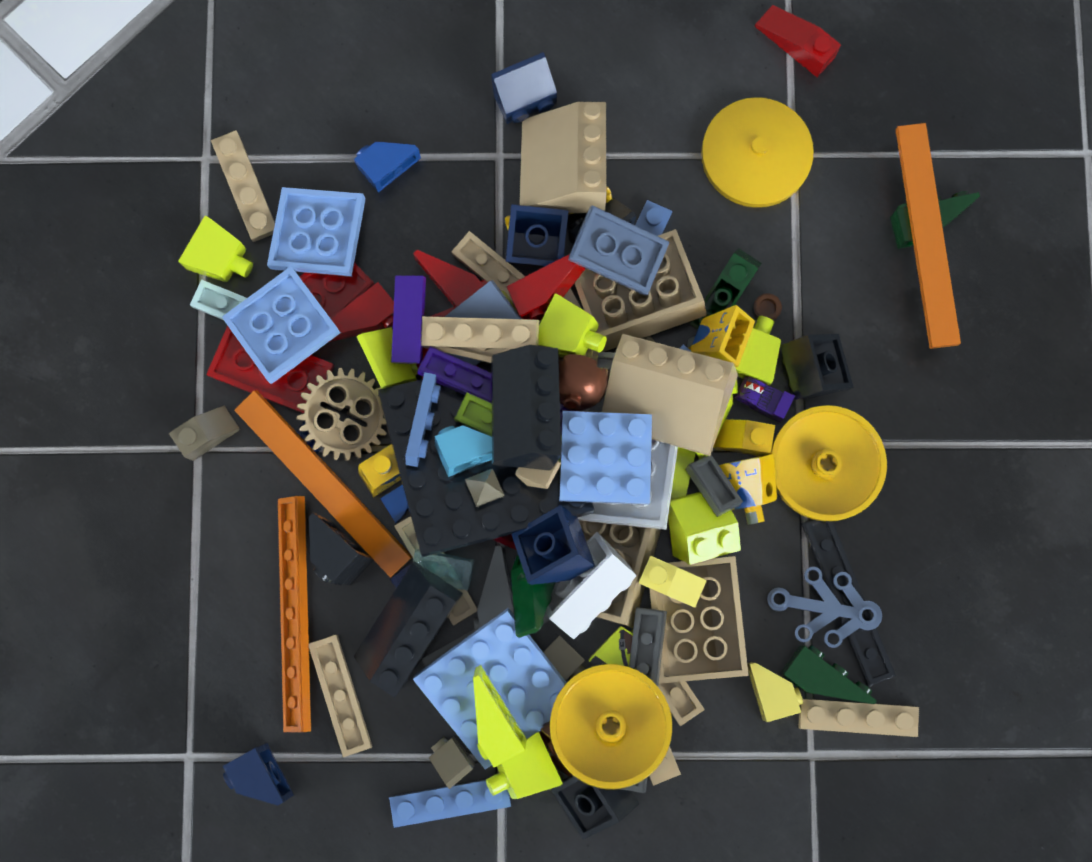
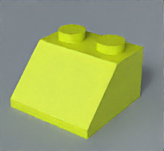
[357,327,418,389]
[668,492,741,565]

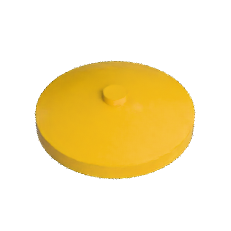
[701,98,813,208]
[771,405,887,522]
[550,664,672,789]

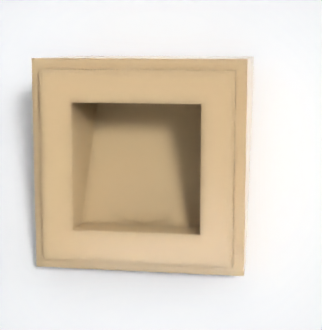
[515,461,561,489]

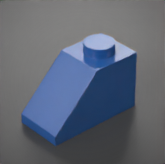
[354,142,421,192]

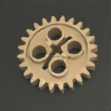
[296,368,387,461]

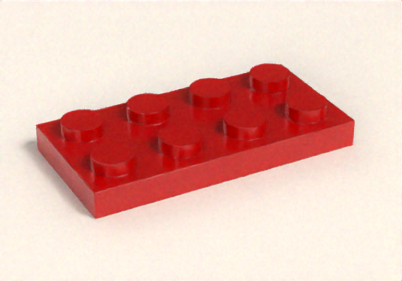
[206,326,335,414]

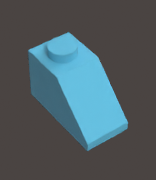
[435,425,492,477]

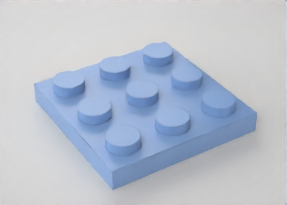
[267,187,366,276]
[222,266,341,384]
[559,411,652,505]

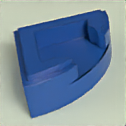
[380,485,408,523]

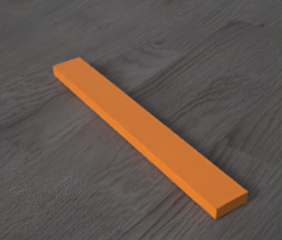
[895,123,961,349]
[234,390,413,578]
[278,496,311,732]

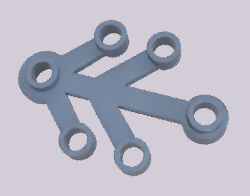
[767,567,882,648]

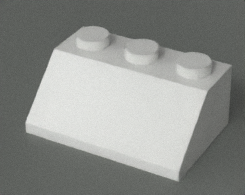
[546,532,637,639]

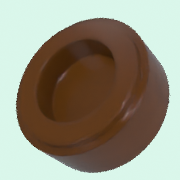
[752,293,782,321]

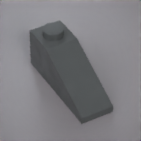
[474,546,514,631]

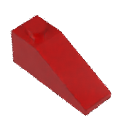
[755,5,841,77]
[413,250,488,308]
[506,254,586,321]
[329,282,394,342]

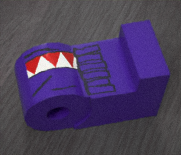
[735,376,795,423]

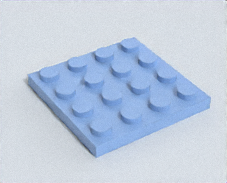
[413,608,567,770]

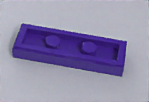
[391,276,426,364]

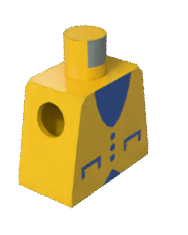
[687,305,755,367]
[358,444,401,498]
[719,454,777,525]

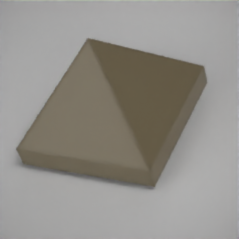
[465,468,504,507]

